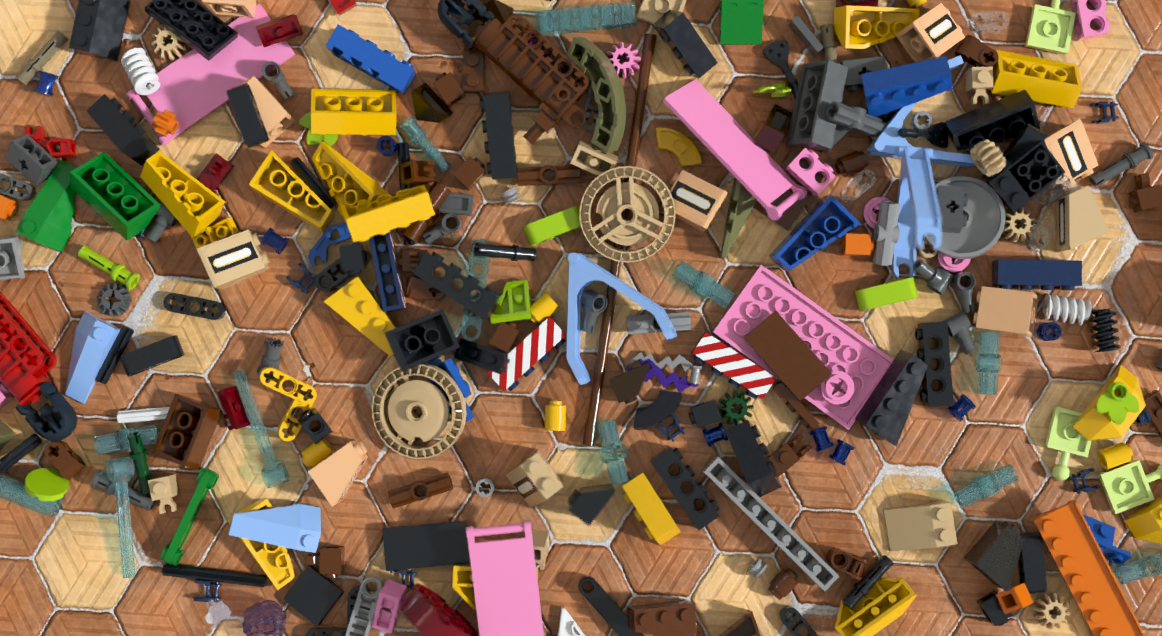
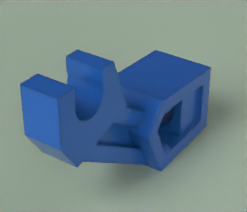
[308,222,352,267]

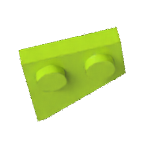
[490,280,532,324]

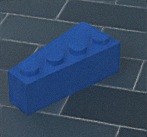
[326,24,416,95]
[861,56,953,117]
[769,195,861,271]

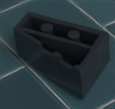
[652,9,718,79]
[87,94,160,166]
[725,420,782,497]

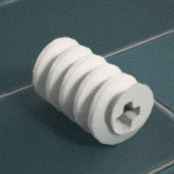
[121,48,161,95]
[1043,294,1092,326]

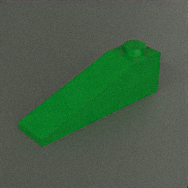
[16,160,77,252]

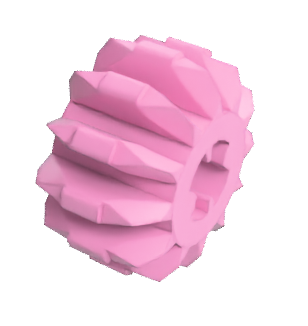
[607,42,641,79]

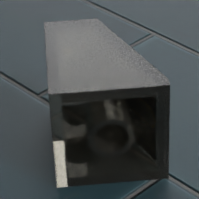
[964,520,1024,592]

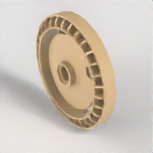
[579,166,676,262]
[372,363,467,459]

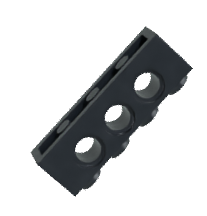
[413,252,499,320]
[915,321,954,407]
[650,446,719,530]

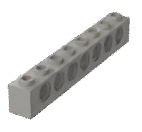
[702,455,840,591]

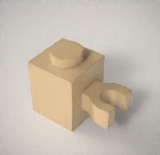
[965,67,993,105]
[148,474,180,514]
[532,530,549,570]

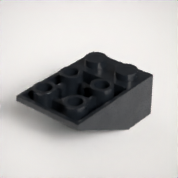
[983,140,1065,213]

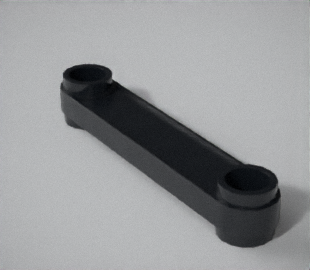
[578,576,645,636]

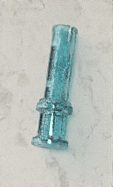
[399,116,451,174]

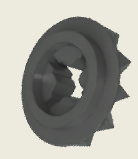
[96,283,131,316]

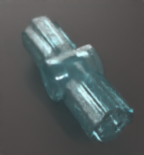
[672,261,735,309]
[976,331,1002,395]
[598,420,629,485]
[93,425,161,454]
[953,464,1019,508]
[1115,552,1162,584]

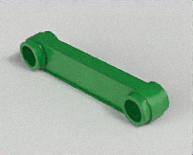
[160,467,219,566]

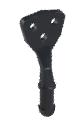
[763,39,798,99]
[898,122,948,148]

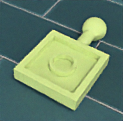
[1025,0,1076,55]
[1044,406,1091,481]
[1098,460,1162,514]

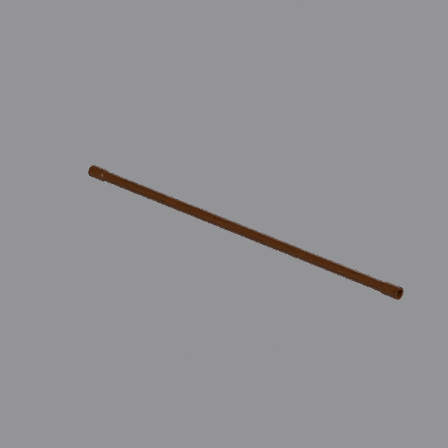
[582,33,657,446]

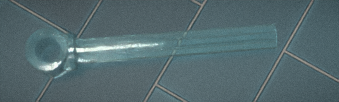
[232,369,289,489]
[105,456,136,578]

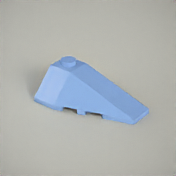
[65,311,121,404]
[228,503,321,553]

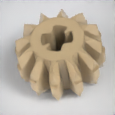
[151,27,187,60]
[970,139,1006,177]
[1003,207,1036,242]
[1033,593,1071,629]

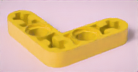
[259,366,317,442]

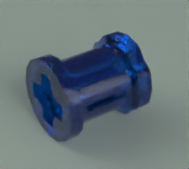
[34,71,59,97]
[377,135,398,157]
[261,228,289,254]
[1036,322,1062,341]
[947,394,976,422]
[702,423,728,447]
[809,426,834,452]
[829,439,855,466]

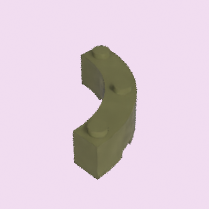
[566,37,626,152]

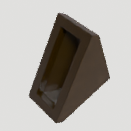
[472,0,514,24]
[411,83,453,123]

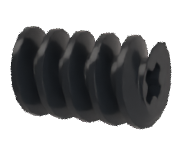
[1089,308,1121,352]

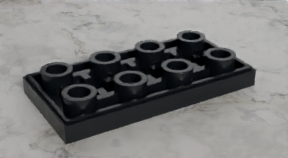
[145,0,238,61]
[382,520,470,571]

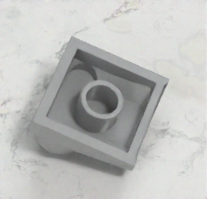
[0,235,25,280]

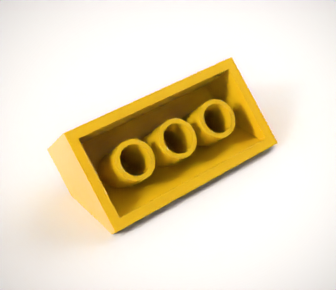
[991,50,1083,108]
[311,89,397,136]

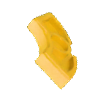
[655,128,702,167]

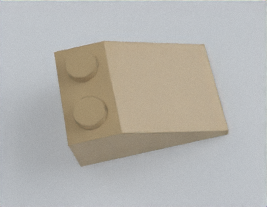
[883,500,958,551]

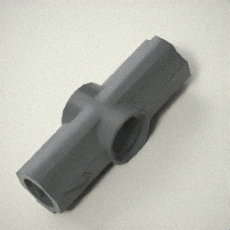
[825,102,884,137]

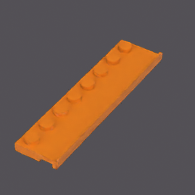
[1032,500,1145,636]

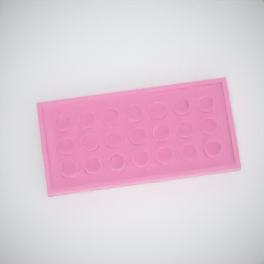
[712,264,894,430]

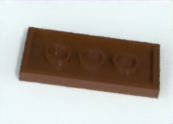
[753,146,834,231]
[744,310,832,401]

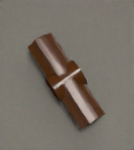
[517,165,580,186]
[400,181,451,243]
[388,472,454,509]

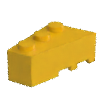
[622,473,681,545]

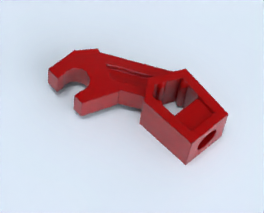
[24,126,76,159]

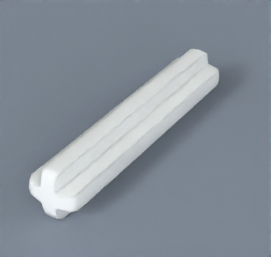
[117,407,170,423]

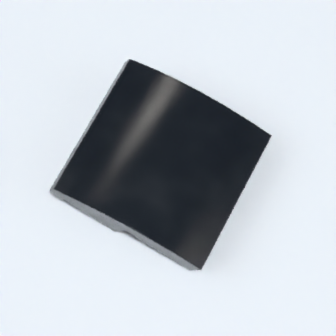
[283,565,344,626]

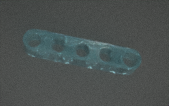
[535,2,638,36]
[462,239,490,341]

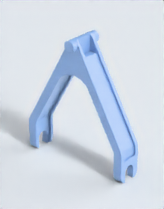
[866,55,1001,167]
[892,146,941,278]
[566,253,677,385]

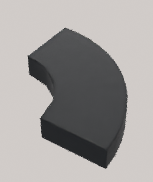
[633,391,682,430]

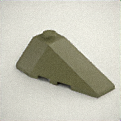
[720,177,757,259]

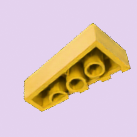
[249,150,334,233]
[140,151,225,238]
[340,185,435,242]
[323,276,397,357]

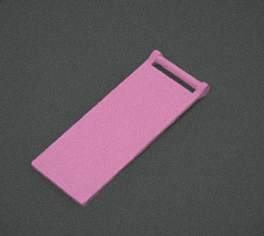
[126,4,295,146]
[663,79,807,221]
[466,520,544,636]

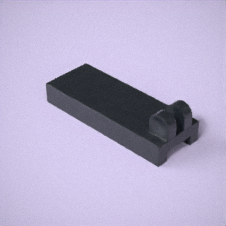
[454,338,510,375]

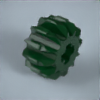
[718,390,754,425]

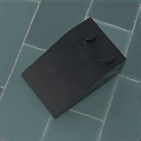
[385,309,460,372]

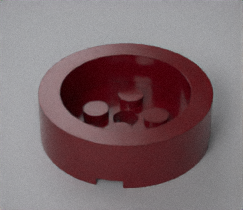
[399,583,480,636]

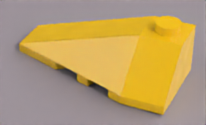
[833,5,919,49]

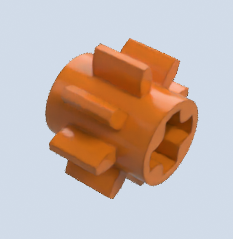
[152,110,179,137]

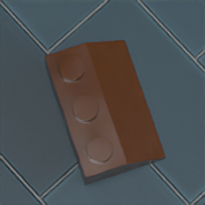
[152,393,222,469]

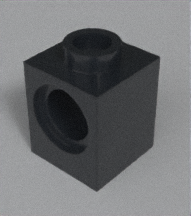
[338,243,367,276]
[688,399,722,428]
[297,408,332,444]
[976,590,1013,626]

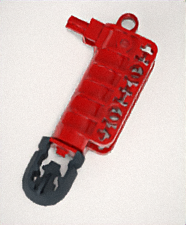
[0,291,77,441]

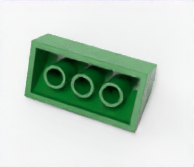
[70,152,161,241]

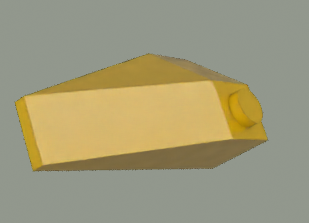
[312,142,389,219]
[226,498,295,590]

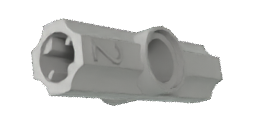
[873,200,900,266]
[627,312,691,335]

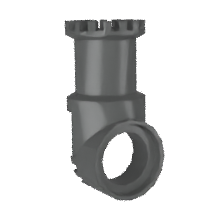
[257,338,284,381]

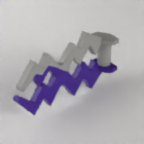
[626,352,702,392]

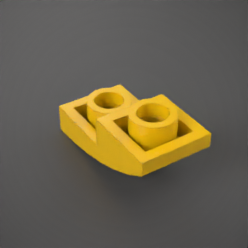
[191,217,239,254]

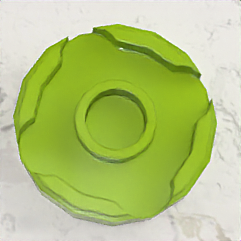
[24,468,69,501]

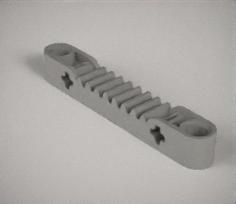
[345,574,384,636]

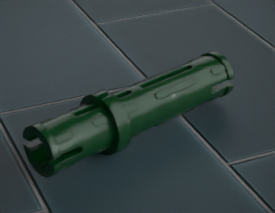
[127,431,151,494]

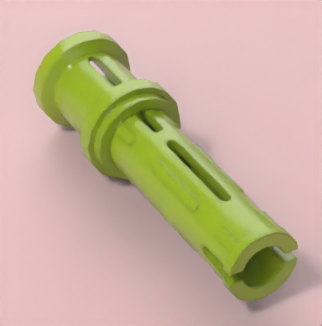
[78,245,140,290]

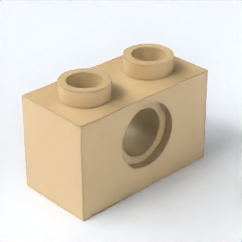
[570,139,618,176]

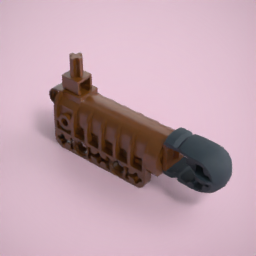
[437,0,589,145]

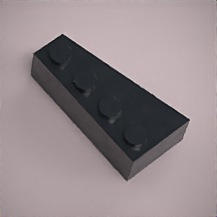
[945,90,1040,151]
[480,91,517,180]
[855,350,928,446]

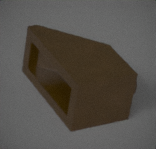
[755,104,792,153]
[609,362,651,404]

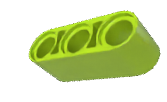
[523,205,581,246]
[855,277,918,311]

